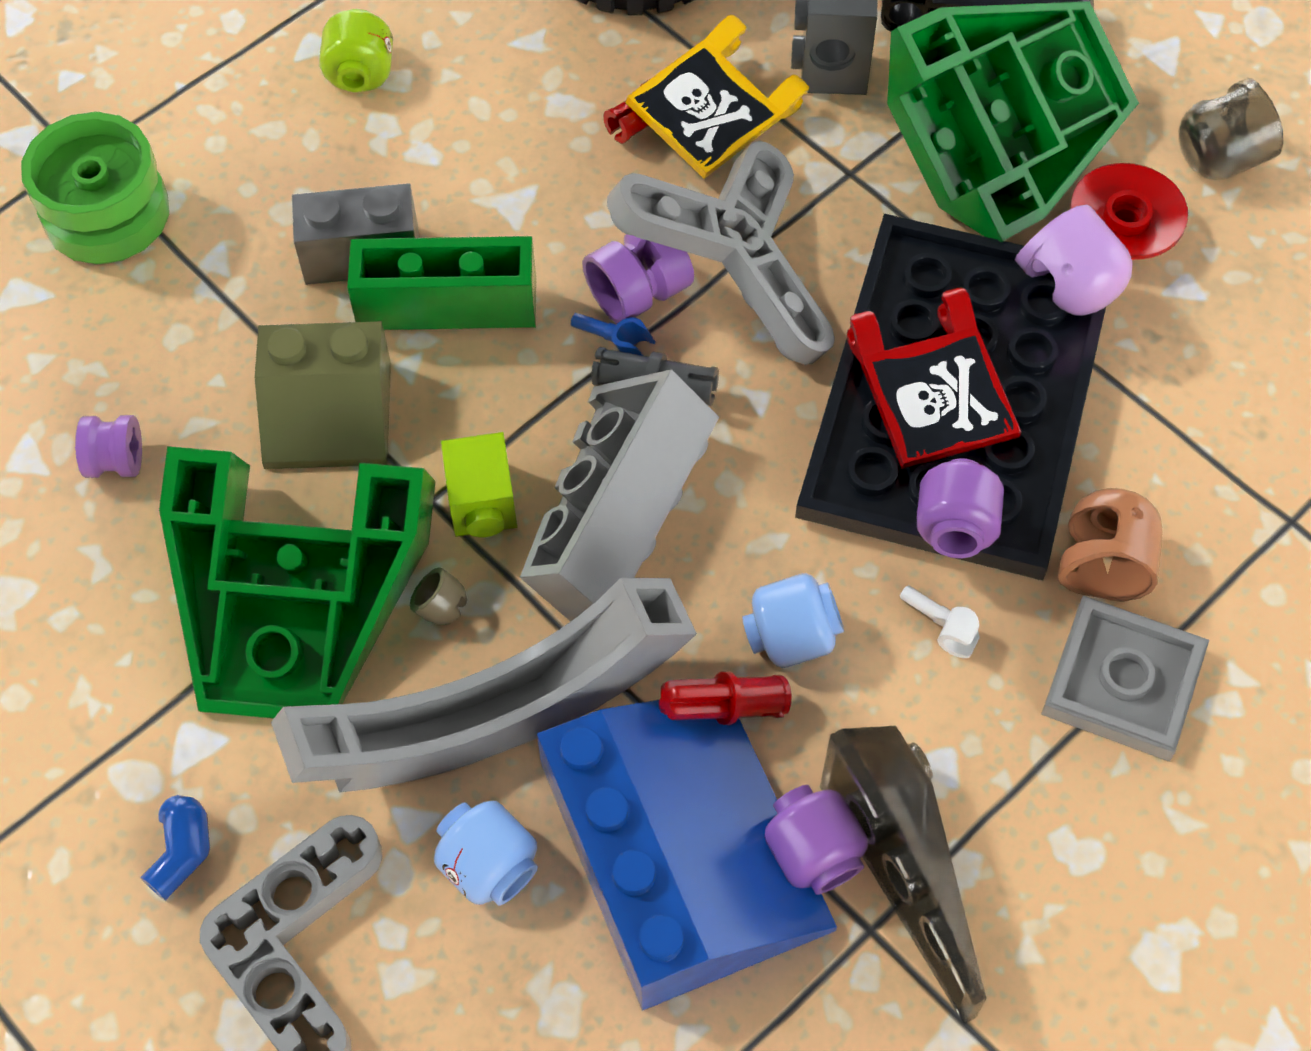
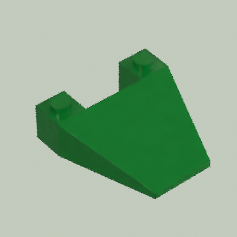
[159,446,436,719]

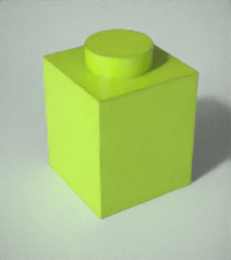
[441,432,518,538]

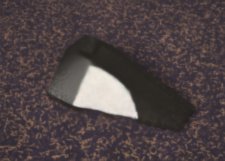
[820,726,987,1024]

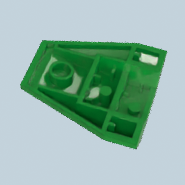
[887,1,1139,242]

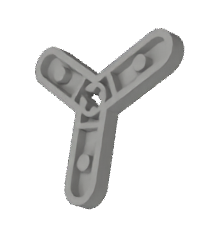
[607,141,835,365]

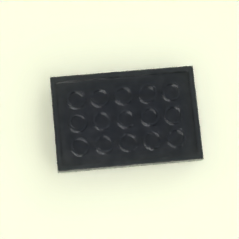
[795,213,1106,581]

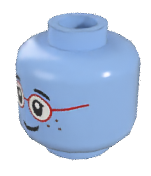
[434,801,538,906]

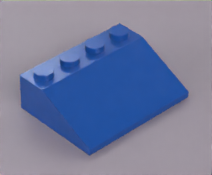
[537,700,837,1011]

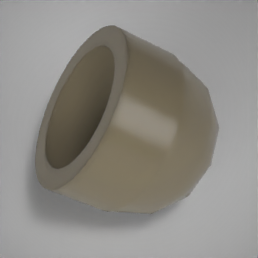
[410,567,467,625]

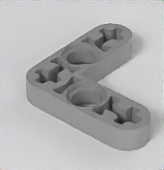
[200,815,382,1051]

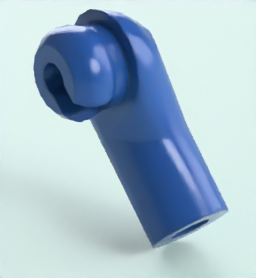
[140,795,210,901]

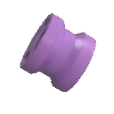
[75,415,142,478]

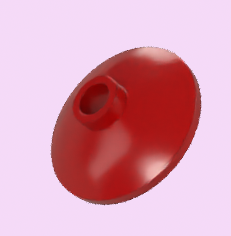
[1070,163,1188,260]

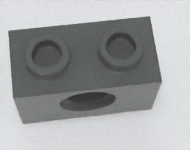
[791,0,877,95]

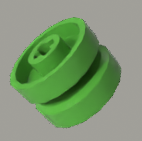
[21,112,170,264]

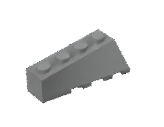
[520,369,719,622]

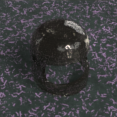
[1178,78,1283,180]

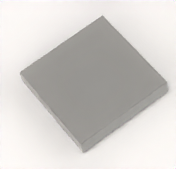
[1041,595,1209,762]

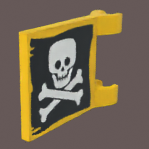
[625,15,809,179]

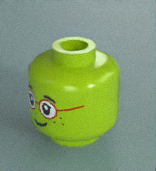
[319,9,393,92]

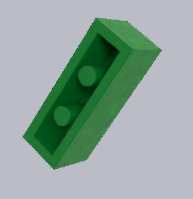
[347,236,536,330]

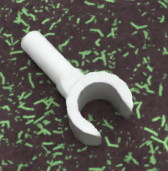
[900,585,980,658]

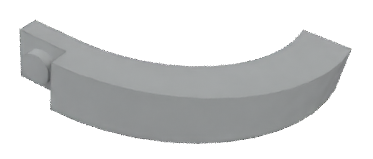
[271,578,697,793]

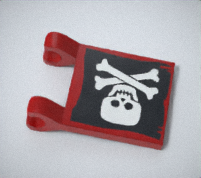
[846,288,1021,469]

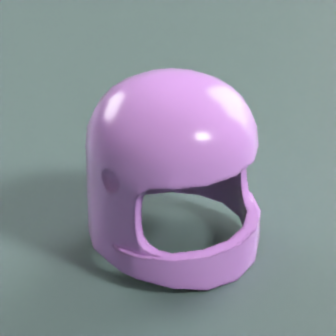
[1015,205,1132,316]

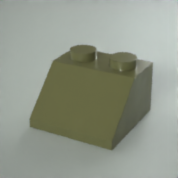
[255,321,391,469]

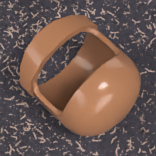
[1058,488,1162,602]

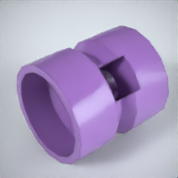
[582,234,694,324]

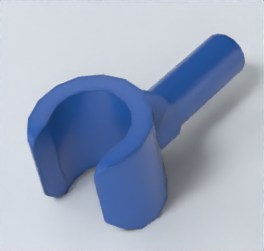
[571,312,656,356]

